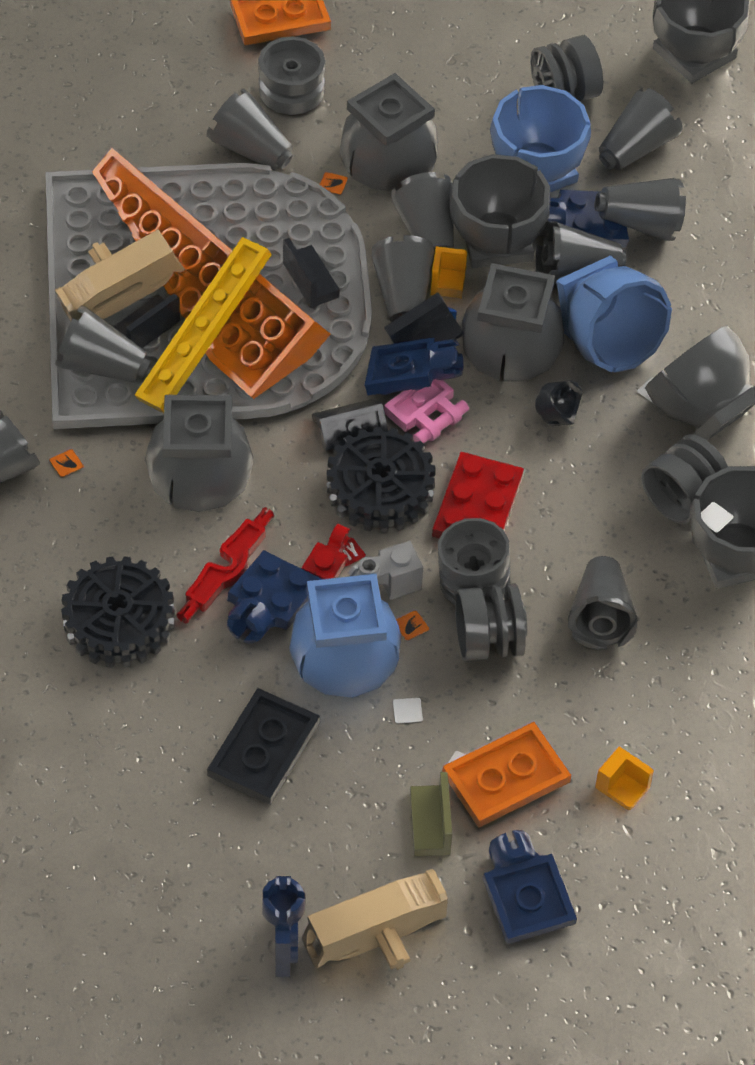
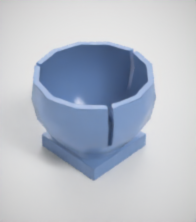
[490,85,591,192]
[556,256,672,373]
[289,574,401,698]

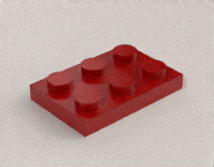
[432,451,524,539]

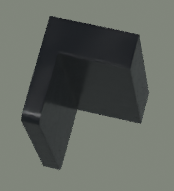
[283,238,340,308]
[384,293,464,343]
[113,294,180,348]
[312,399,388,451]

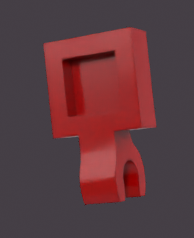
[301,524,350,579]

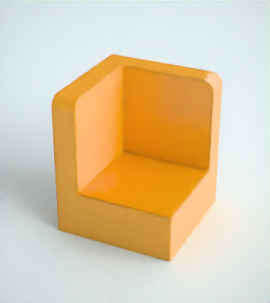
[430,246,467,299]
[595,746,654,810]

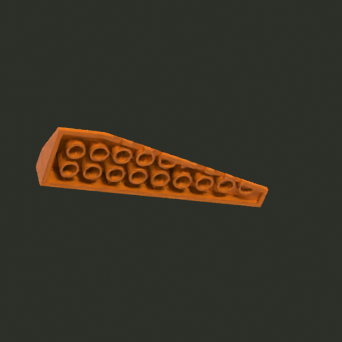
[92,148,331,399]

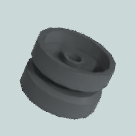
[258,36,325,115]

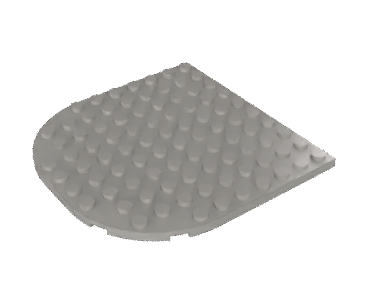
[46,163,372,429]

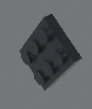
[207,688,320,805]

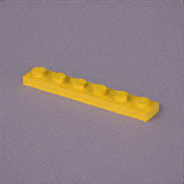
[135,237,271,413]

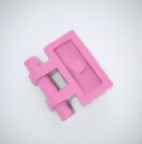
[384,379,469,444]

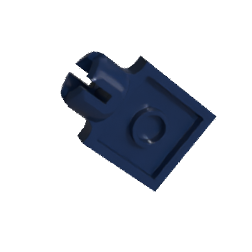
[548,189,629,248]
[364,338,464,396]
[227,550,322,644]
[482,830,577,944]
[262,876,306,977]

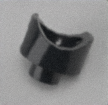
[535,380,583,426]

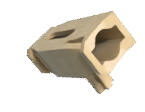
[55,230,185,322]
[302,869,448,970]

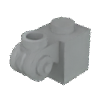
[348,541,423,600]

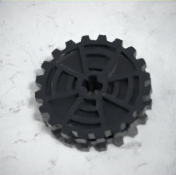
[326,427,436,532]
[61,556,175,668]

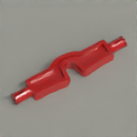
[176,507,275,624]

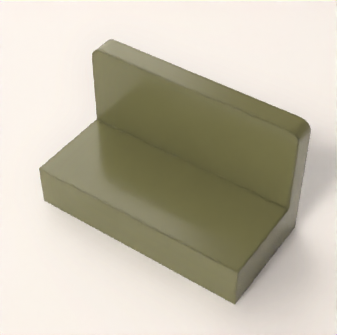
[410,772,452,856]

